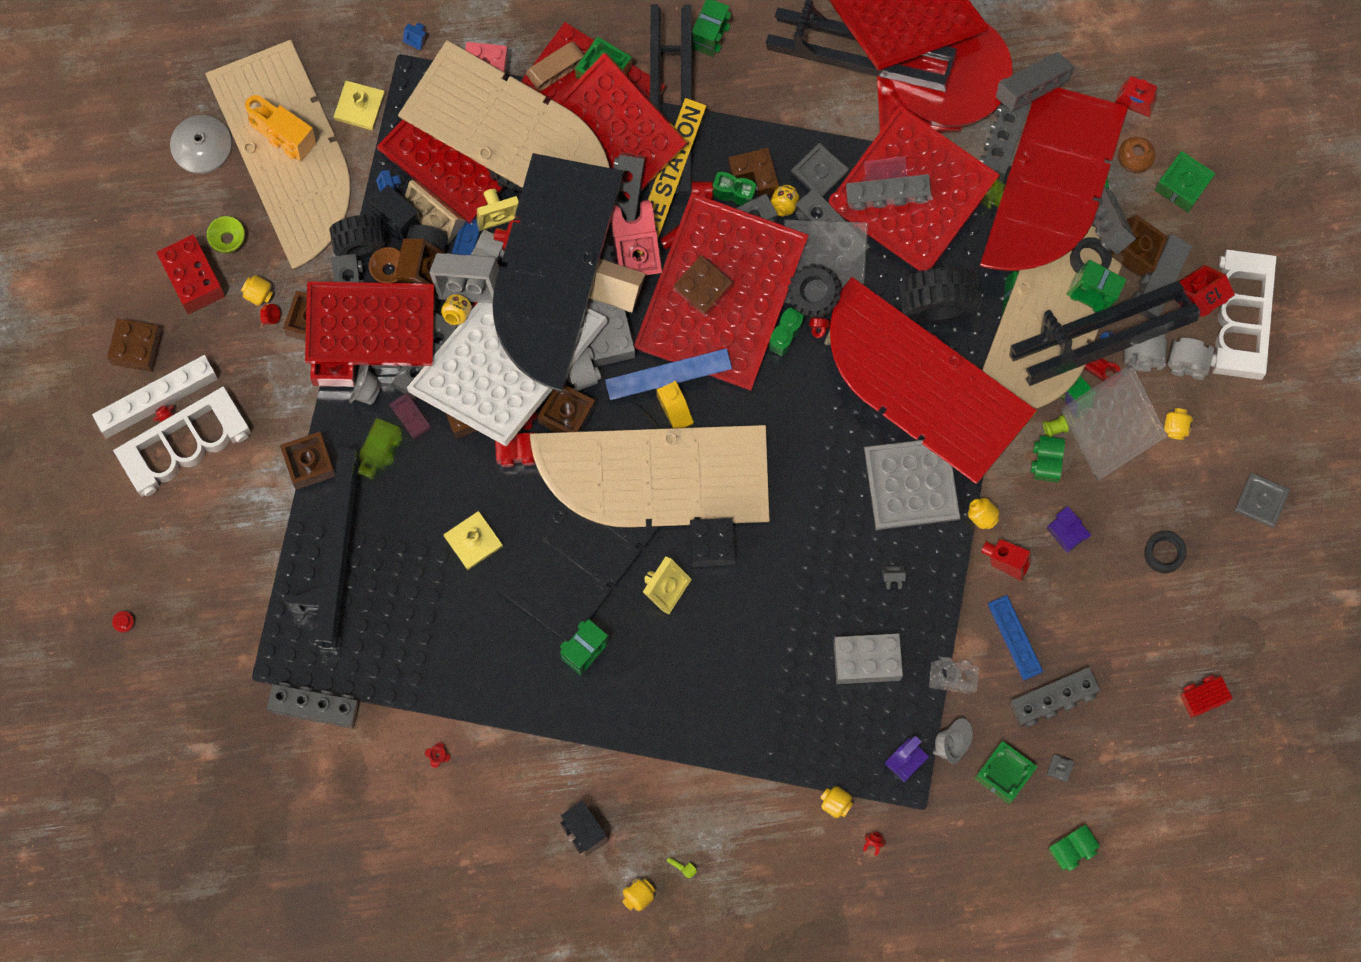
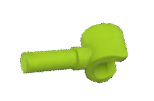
[667,857,697,878]

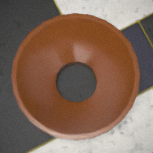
[1118,136,1155,173]
[369,247,400,283]

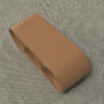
[526,42,584,91]

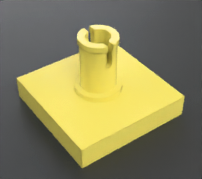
[334,81,385,130]
[477,189,518,231]
[444,511,503,570]
[643,557,692,614]

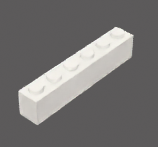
[92,355,218,439]

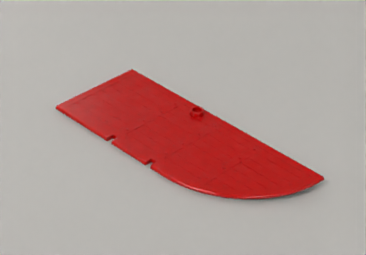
[980,87,1128,271]
[830,277,1037,484]

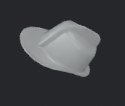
[349,365,380,404]
[932,718,973,764]

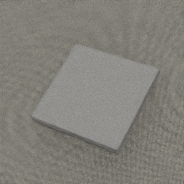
[864,440,960,530]

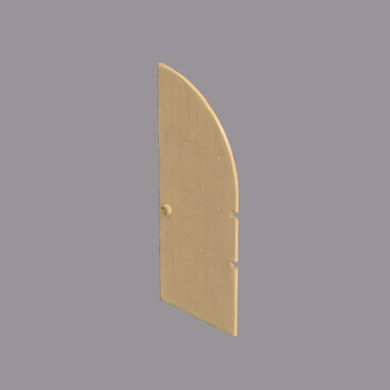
[205,40,351,270]
[398,40,610,188]
[982,226,1122,409]
[530,425,769,527]

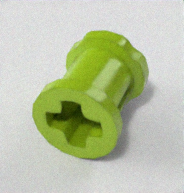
[1042,415,1069,437]

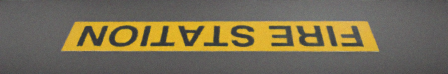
[635,98,706,254]

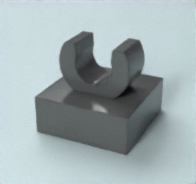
[882,566,906,589]
[1046,754,1074,783]

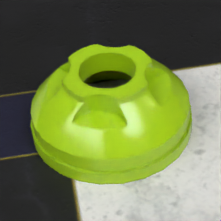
[207,216,245,254]

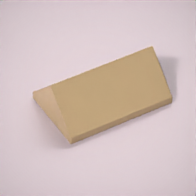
[404,180,466,245]
[589,259,646,313]

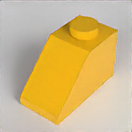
[657,381,694,429]

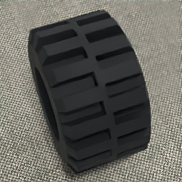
[329,215,385,258]
[788,264,842,318]

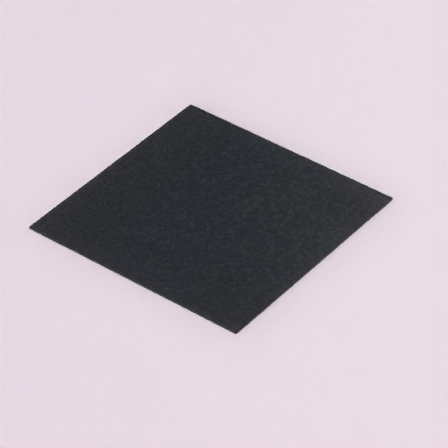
[252,54,1019,810]

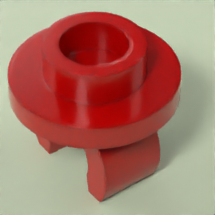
[863,831,886,856]

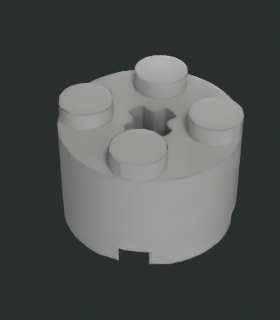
[1124,334,1167,372]
[1167,338,1214,380]
[567,347,601,391]

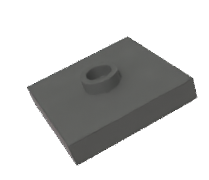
[791,143,849,197]
[1234,473,1290,528]

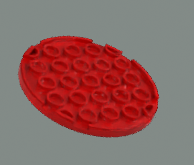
[891,23,1013,128]

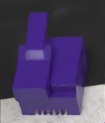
[1046,506,1091,553]
[884,736,929,783]

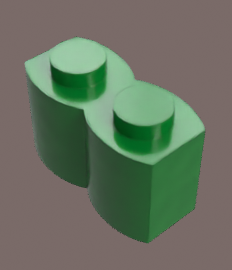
[712,172,756,206]
[769,308,803,356]
[1030,435,1065,483]
[1048,825,1100,872]

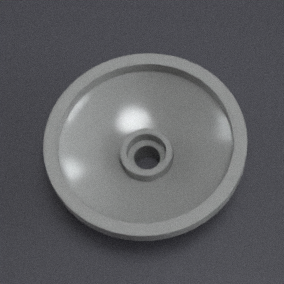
[170,115,232,174]

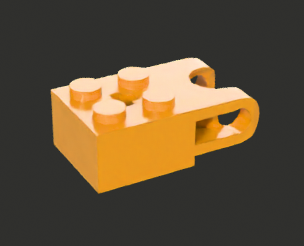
[245,95,316,162]

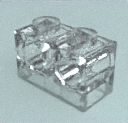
[929,657,979,694]

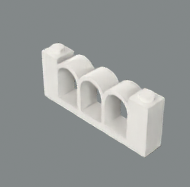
[1211,250,1276,380]
[113,386,251,497]

